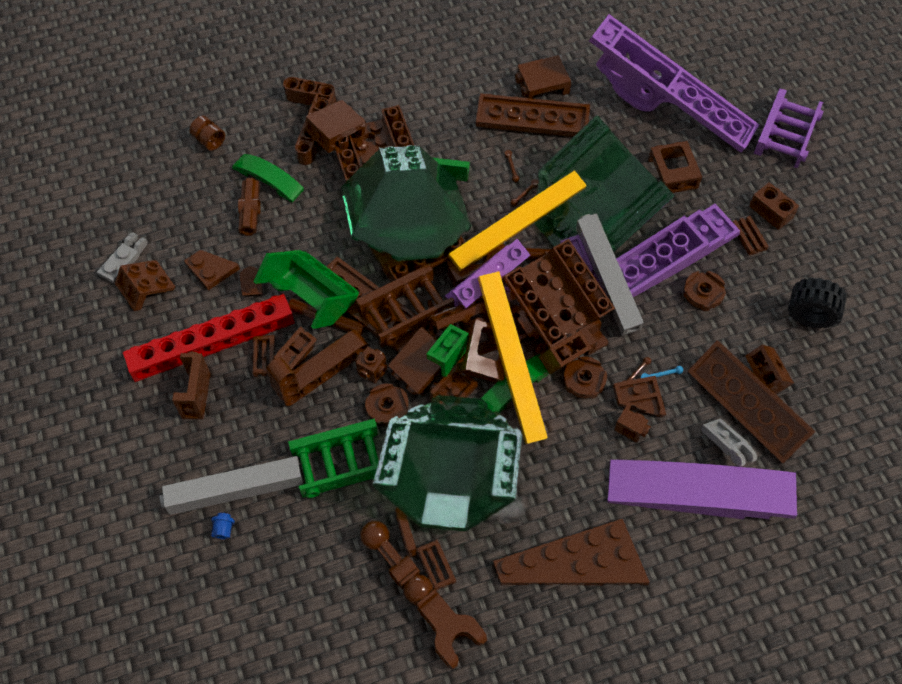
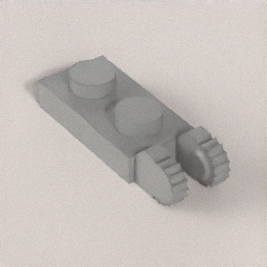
[97,232,148,284]
[701,418,757,467]

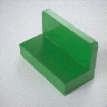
[429,158,470,182]
[426,324,469,377]

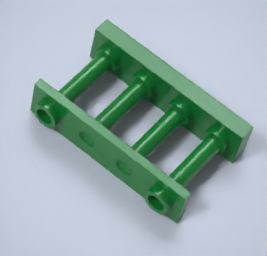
[288,418,389,498]

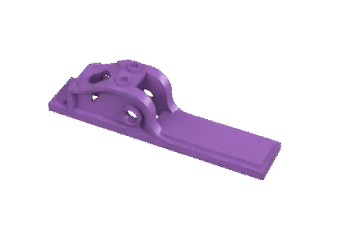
[589,14,759,152]

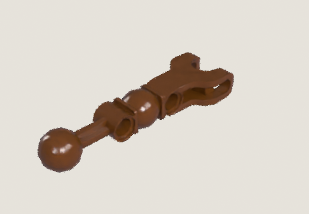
[360,521,487,670]

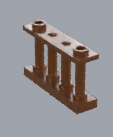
[356,264,454,348]
[430,287,527,363]

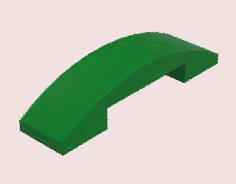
[232,154,304,203]
[476,355,549,420]

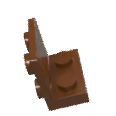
[115,260,175,311]

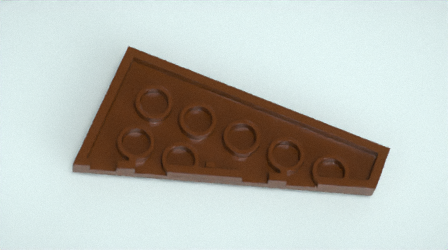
[493,519,650,585]

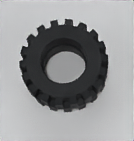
[788,278,847,329]

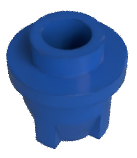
[211,513,235,540]

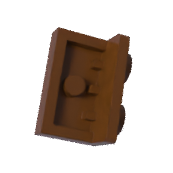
[430,363,478,416]

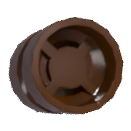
[189,115,226,151]

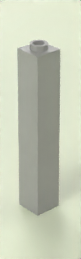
[576,213,644,336]
[160,456,303,515]

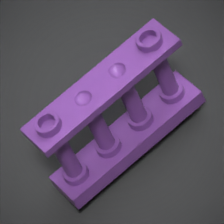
[754,89,824,168]
[444,239,530,308]

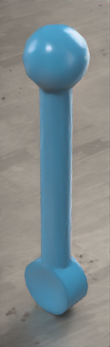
[640,366,683,378]

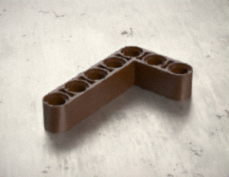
[283,77,336,165]
[266,330,370,406]

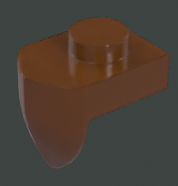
[240,266,263,296]

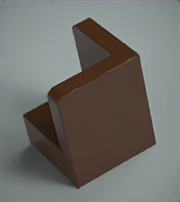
[578,319,608,356]

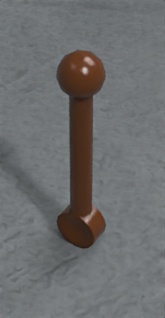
[504,150,519,182]
[510,179,539,206]
[622,357,651,382]

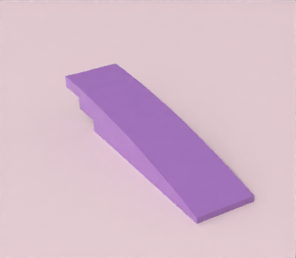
[593,204,740,297]
[607,460,797,519]

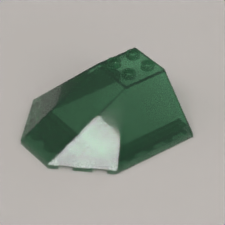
[534,115,675,252]
[341,145,471,261]
[373,395,522,532]

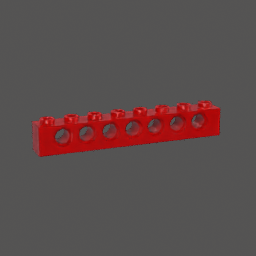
[123,294,295,382]

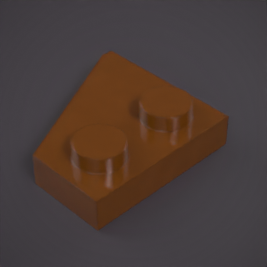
[184,250,240,291]
[613,376,666,418]

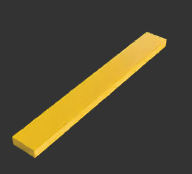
[448,170,587,272]
[478,271,548,444]

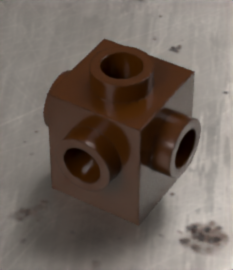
[355,346,387,384]

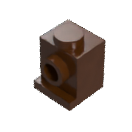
[614,405,651,443]

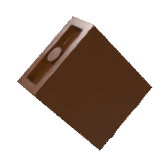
[515,55,571,99]
[305,100,366,153]
[388,327,441,396]
[172,352,211,419]

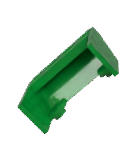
[253,250,359,329]

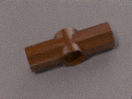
[238,178,261,236]

